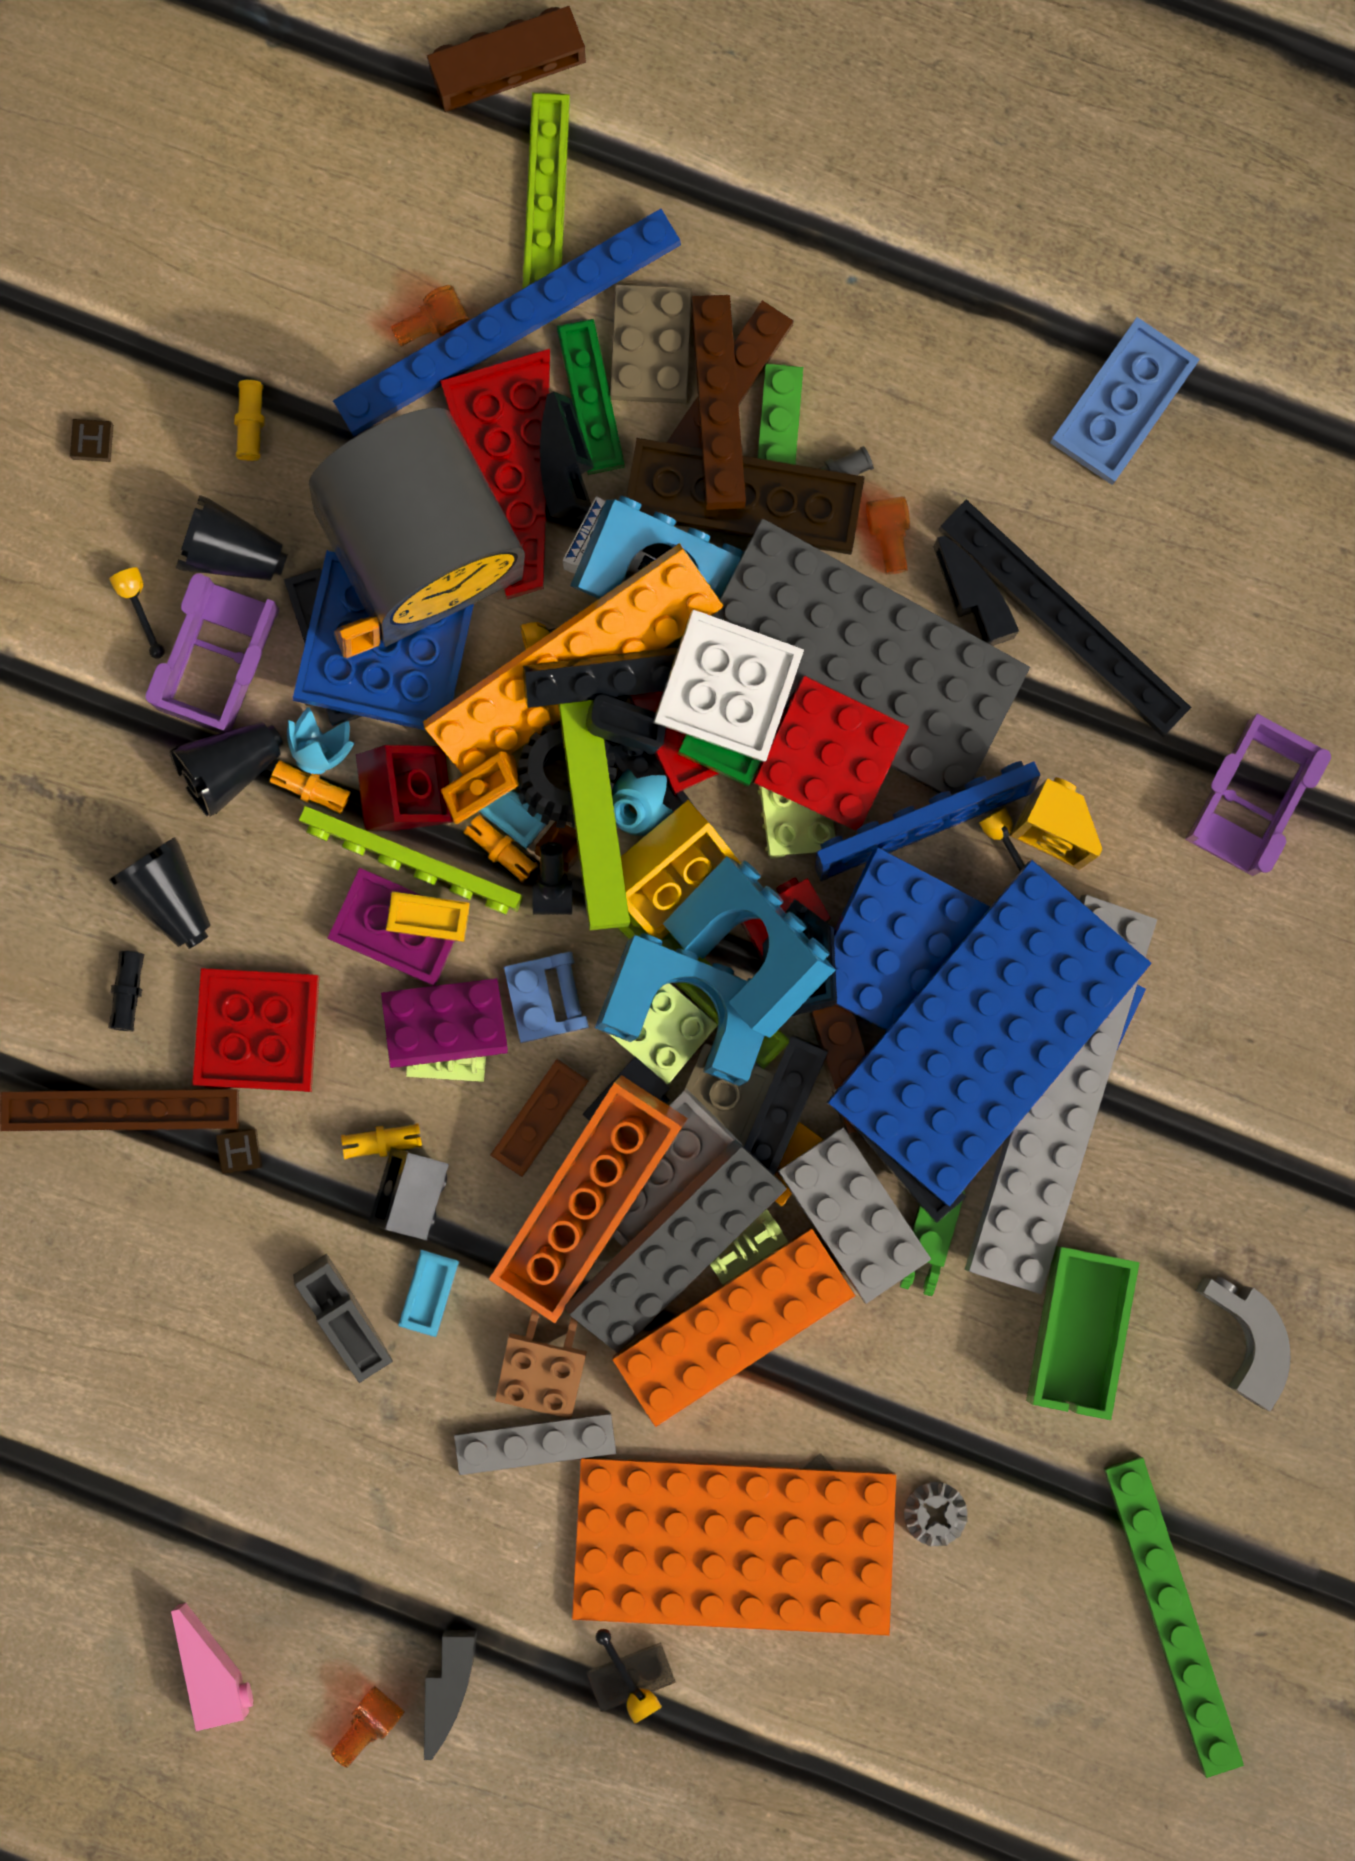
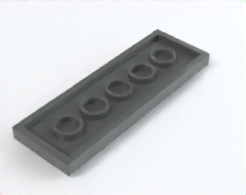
[564,1139,787,1353]

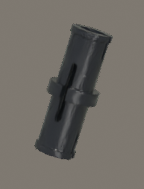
[108,951,145,1032]

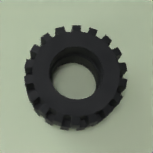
[516,722,617,828]

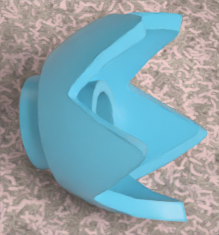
[287,707,354,774]
[611,769,673,836]

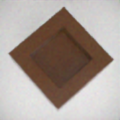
[535,821,579,872]

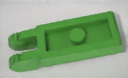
[900,1191,965,1297]

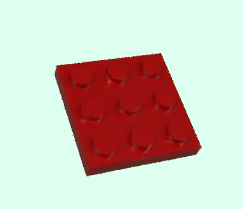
[752,676,909,831]
[192,968,320,1092]

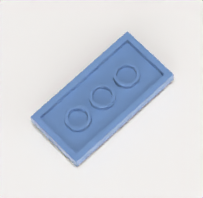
[1050,317,1200,485]

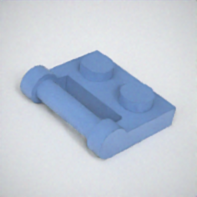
[504,952,589,1043]

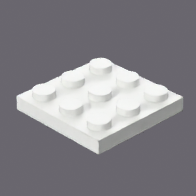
[653,609,804,762]

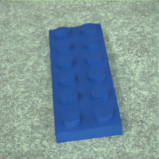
[815,761,1041,881]

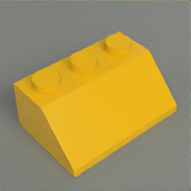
[1010,777,1103,870]
[621,800,741,940]

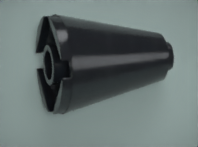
[176,495,288,581]
[169,722,283,817]
[109,837,211,949]

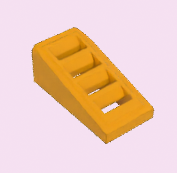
[334,617,380,659]

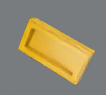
[386,892,470,942]

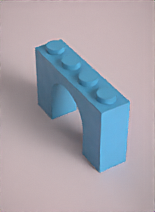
[570,496,744,599]
[663,856,835,1038]
[595,934,765,1086]

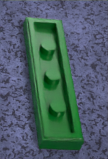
[557,319,625,475]

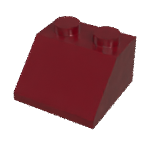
[355,745,454,831]

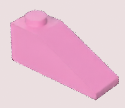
[171,1603,253,1731]

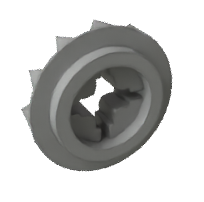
[904,1482,968,1547]

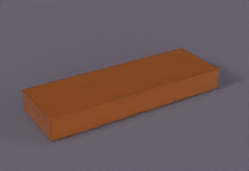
[490,1059,589,1177]

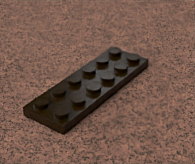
[626,438,865,555]

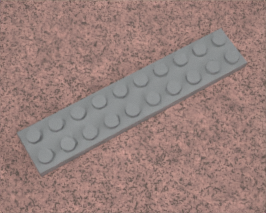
[964,895,1157,1294]

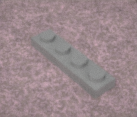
[454,1413,616,1475]

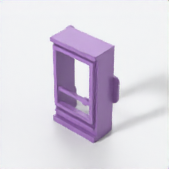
[146,573,280,733]
[1185,713,1331,876]

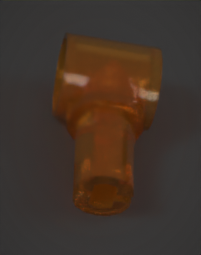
[390,285,470,347]
[866,496,910,575]
[331,1685,405,1768]

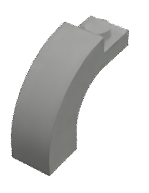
[1195,1276,1291,1411]

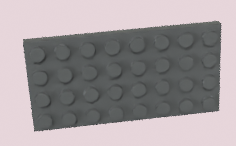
[712,519,1030,795]

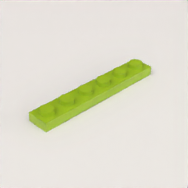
[299,806,523,915]

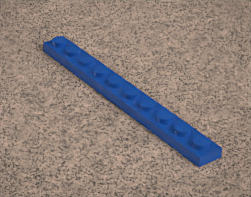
[333,209,681,436]

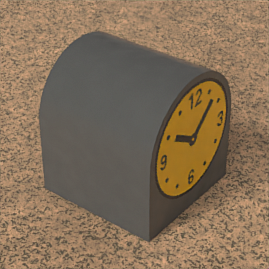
[309,408,525,647]

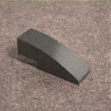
[293,1254,393,1383]
[424,1630,477,1760]

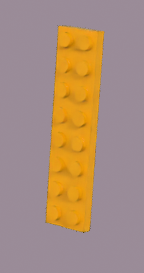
[423,543,724,775]

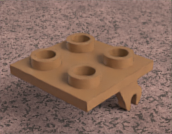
[495,1309,587,1419]

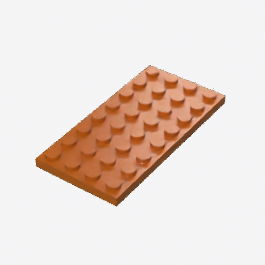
[572,1457,896,1636]

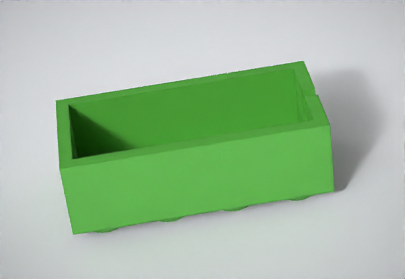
[1026,1246,1140,1420]

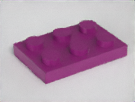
[327,868,456,986]
[381,978,508,1068]

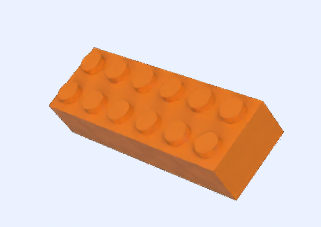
[488,1075,688,1323]
[612,1228,855,1427]

